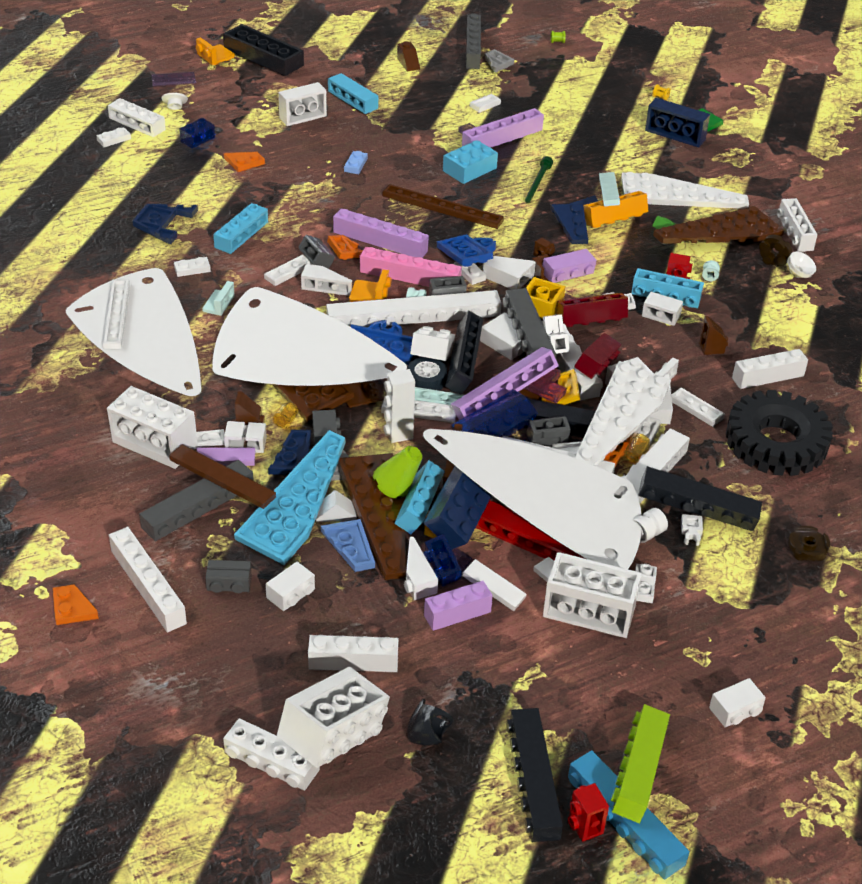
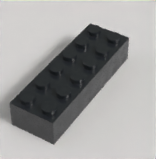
[223,24,304,76]

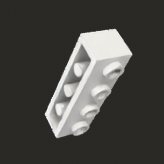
[108,98,166,137]
[777,198,817,252]
[732,349,808,389]
[384,369,415,443]
[308,635,398,672]
[223,718,320,791]

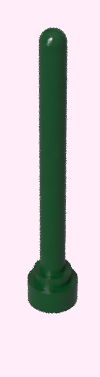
[525,156,553,203]

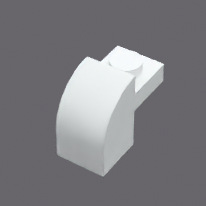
[543,314,570,354]

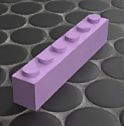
[462,108,544,147]
[333,208,429,258]
[451,347,559,424]

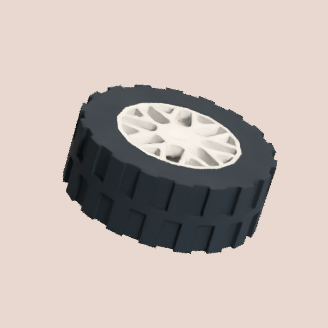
[407,357,447,391]

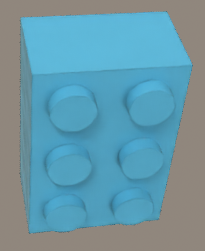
[443,140,498,184]

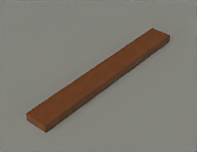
[382,184,504,229]

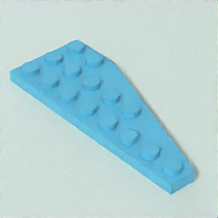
[234,430,346,565]

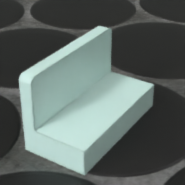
[202,281,235,316]

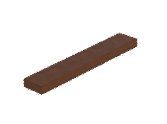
[169,444,276,509]

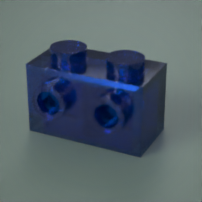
[179,118,215,148]
[423,534,461,587]

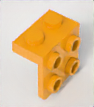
[196,37,235,65]
[349,269,392,302]

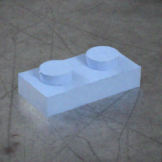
[344,151,368,174]

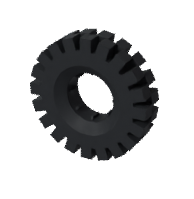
[726,390,833,476]

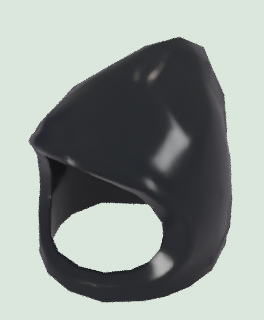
[406,699,454,746]

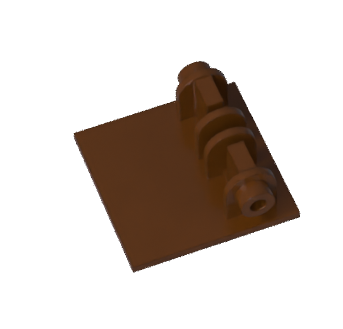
[346,380,384,408]

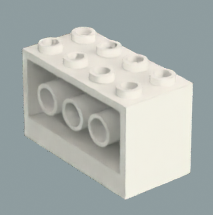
[107,386,198,469]
[543,552,642,638]
[277,666,390,768]

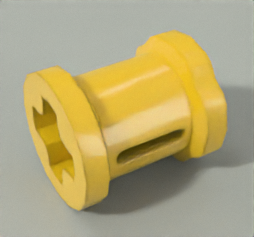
[652,84,671,101]

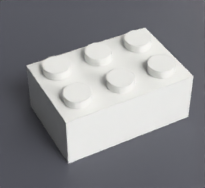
[278,82,327,126]

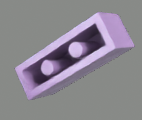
[543,249,597,283]
[424,581,493,631]

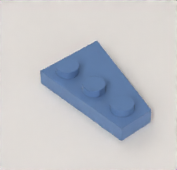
[321,519,375,572]

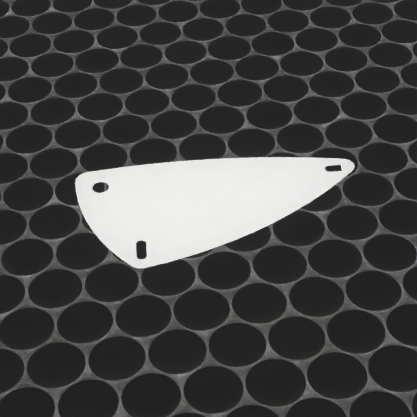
[66,268,201,396]
[212,287,407,386]
[423,429,642,569]

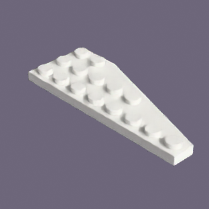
[621,172,749,209]
[575,361,671,466]

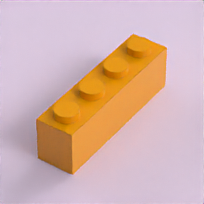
[583,191,648,228]

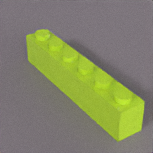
[610,704,670,824]

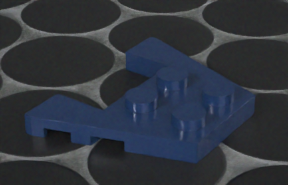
[133,204,198,244]

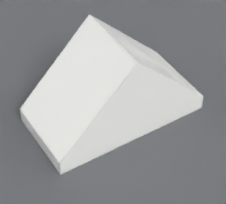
[316,490,357,522]

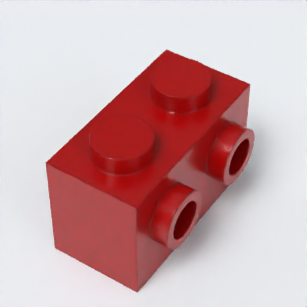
[666,253,693,279]
[568,783,609,842]

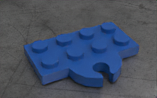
[436,234,496,267]
[350,320,413,365]

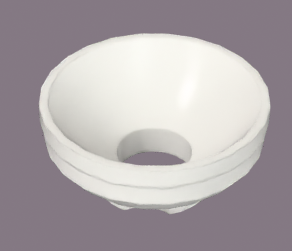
[787,251,816,278]

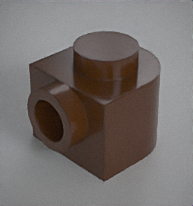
[533,238,555,257]

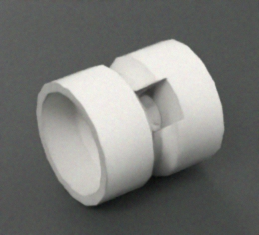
[632,508,668,543]

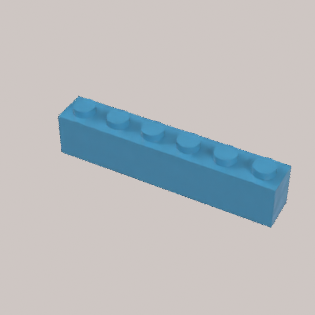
[568,750,690,880]

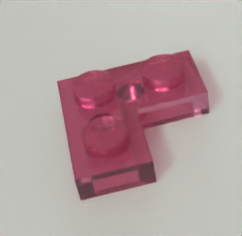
[525,368,567,403]

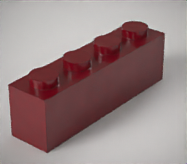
[557,293,628,327]
[574,333,622,379]

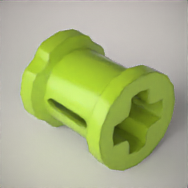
[551,31,566,43]

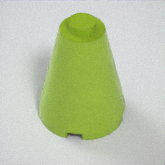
[373,446,422,498]

